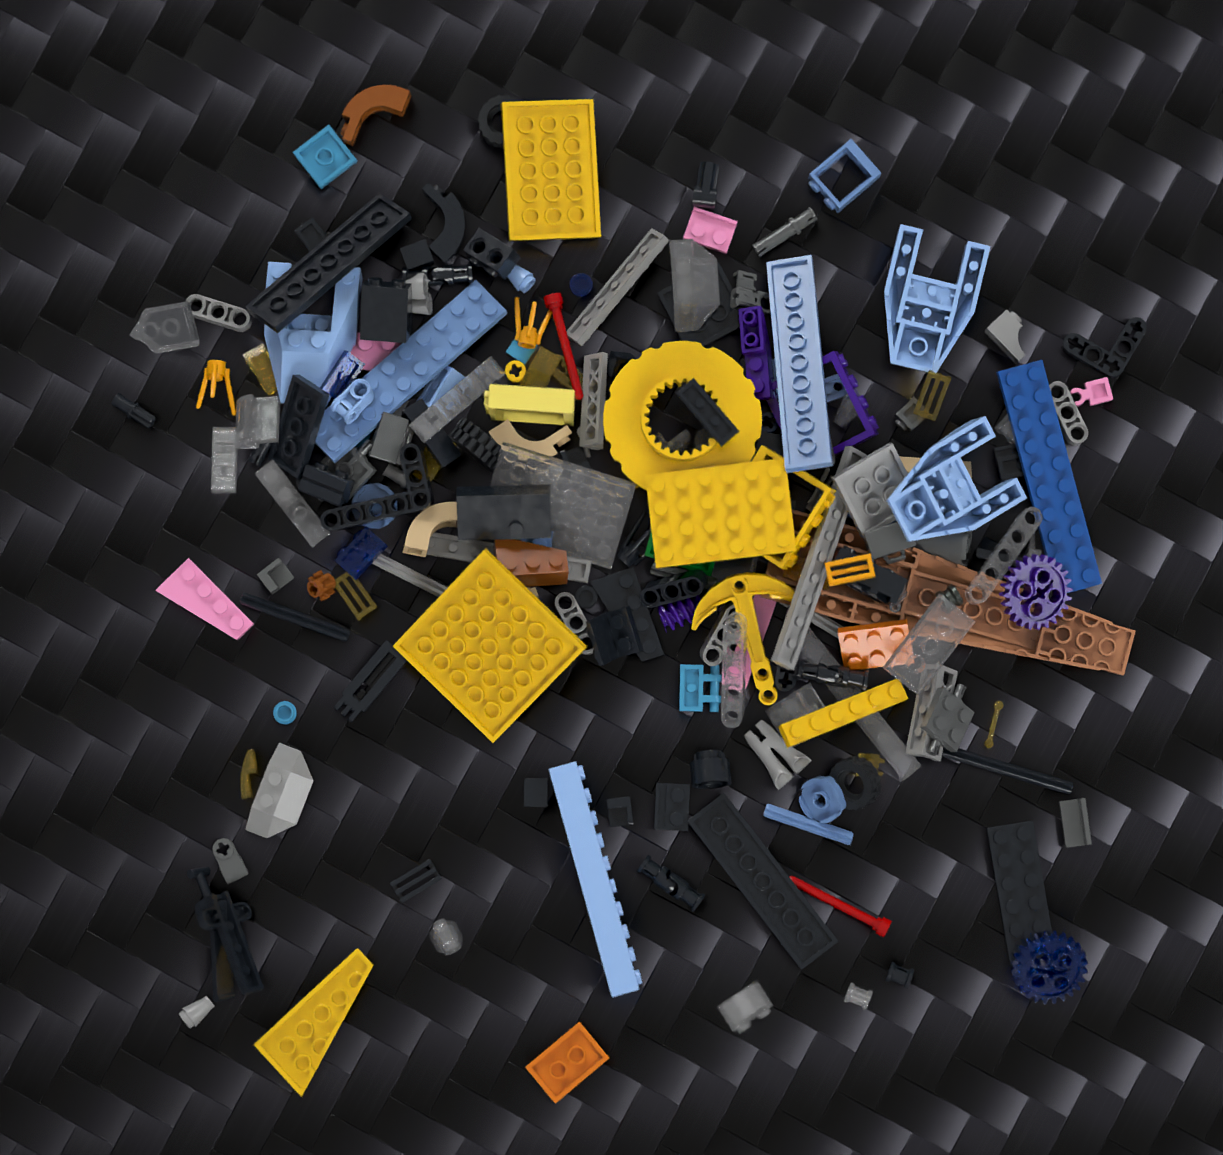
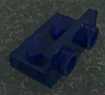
[335,526,388,580]

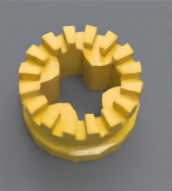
[505,360,526,382]

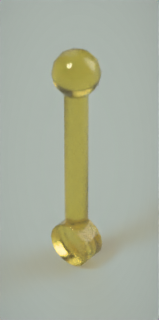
[985,701,1003,748]

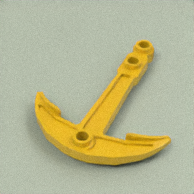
[691,572,795,705]

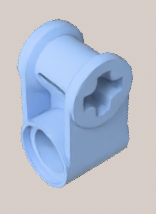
[330,379,374,424]

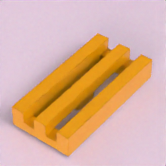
[824,553,875,587]

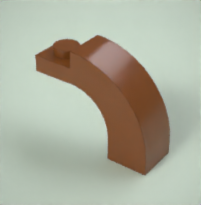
[341,85,411,147]

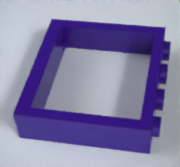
[766,351,879,471]

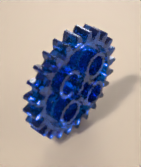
[1011,930,1088,1004]

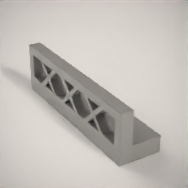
[579,352,608,450]
[905,664,958,761]

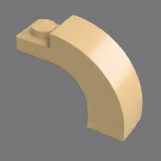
[488,419,572,462]
[403,502,457,557]

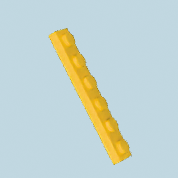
[778,678,908,748]

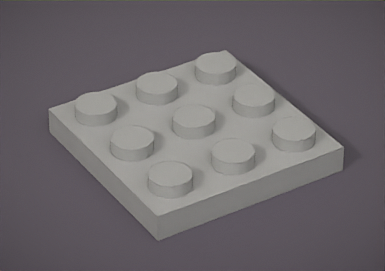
[831,442,908,539]

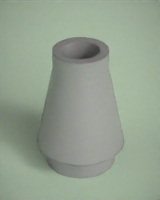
[179,996,215,1029]

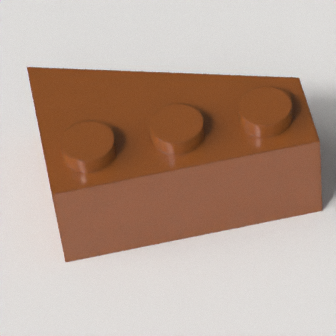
[493,539,569,587]

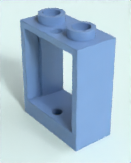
[808,139,881,212]

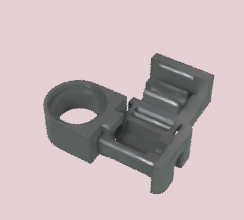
[730,270,771,316]

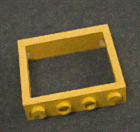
[751,445,836,570]

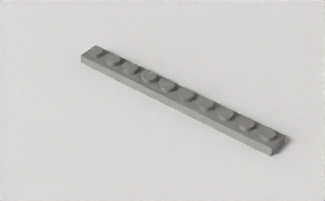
[771,446,868,670]

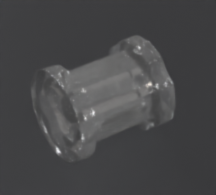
[844,983,873,1010]

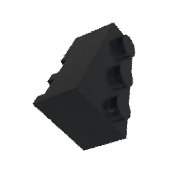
[830,546,908,605]

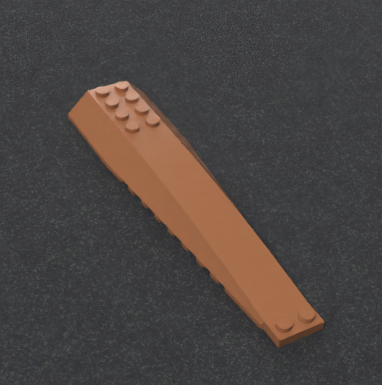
[761,509,1135,676]

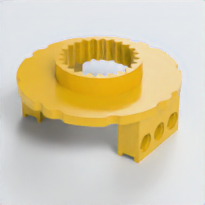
[603,341,762,491]

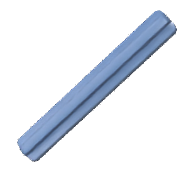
[764,804,853,845]

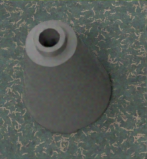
[912,531,972,566]

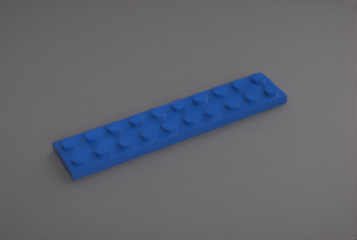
[996,360,1102,593]

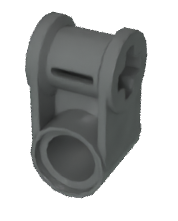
[212,838,249,884]

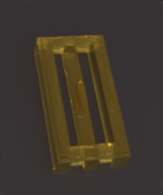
[913,369,951,421]
[335,569,378,620]

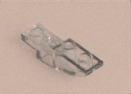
[254,459,330,547]

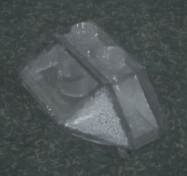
[669,239,720,332]

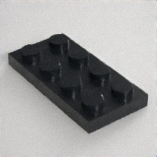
[268,375,330,479]

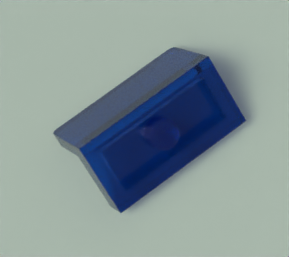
[320,350,365,400]

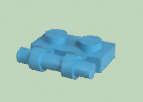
[679,664,722,712]

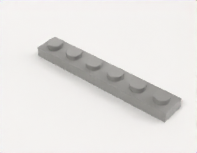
[567,228,669,346]

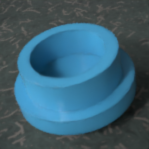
[273,701,297,725]

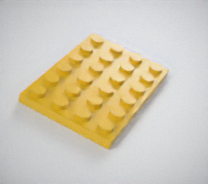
[501,99,601,241]
[645,458,796,569]

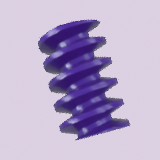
[658,594,710,633]

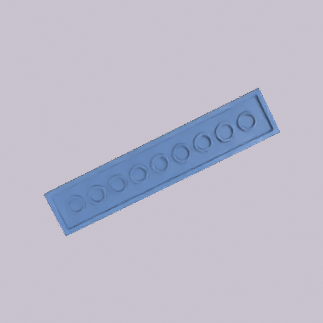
[766,255,833,473]
[315,280,507,464]

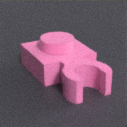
[1070,377,1113,406]

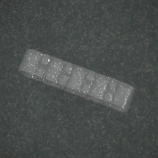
[409,356,506,443]
[965,507,1042,605]
[721,612,747,728]

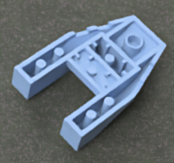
[884,224,990,374]
[264,262,363,407]
[887,416,1027,542]

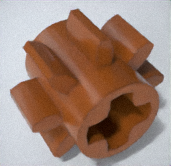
[307,570,336,601]

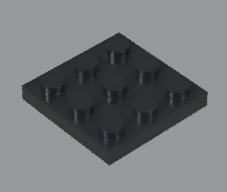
[657,262,743,347]

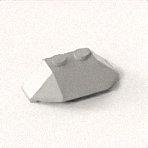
[245,743,314,838]

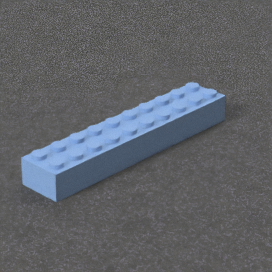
[549,761,642,997]

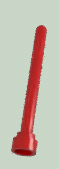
[543,293,584,400]
[789,876,892,938]

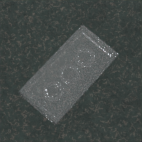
[883,594,976,696]

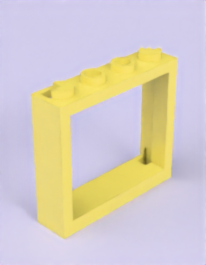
[484,384,575,426]

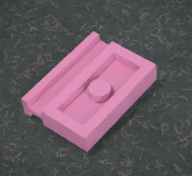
[683,207,738,254]

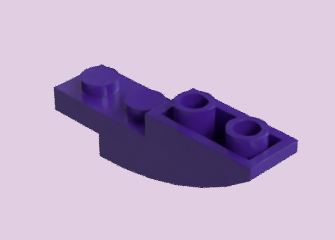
[739,305,774,401]

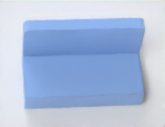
[417,366,470,419]

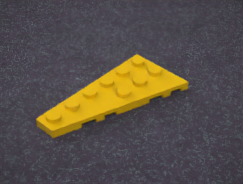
[254,948,374,1097]

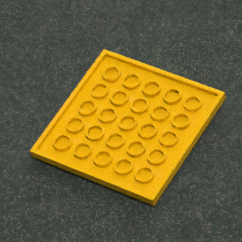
[393,548,587,743]

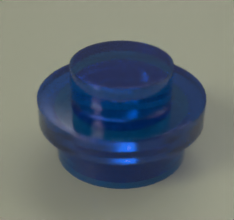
[570,273,593,296]

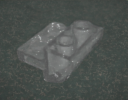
[234,394,280,450]

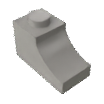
[985,309,1025,365]

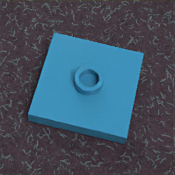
[293,125,357,189]

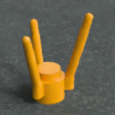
[514,297,552,349]
[196,360,236,416]

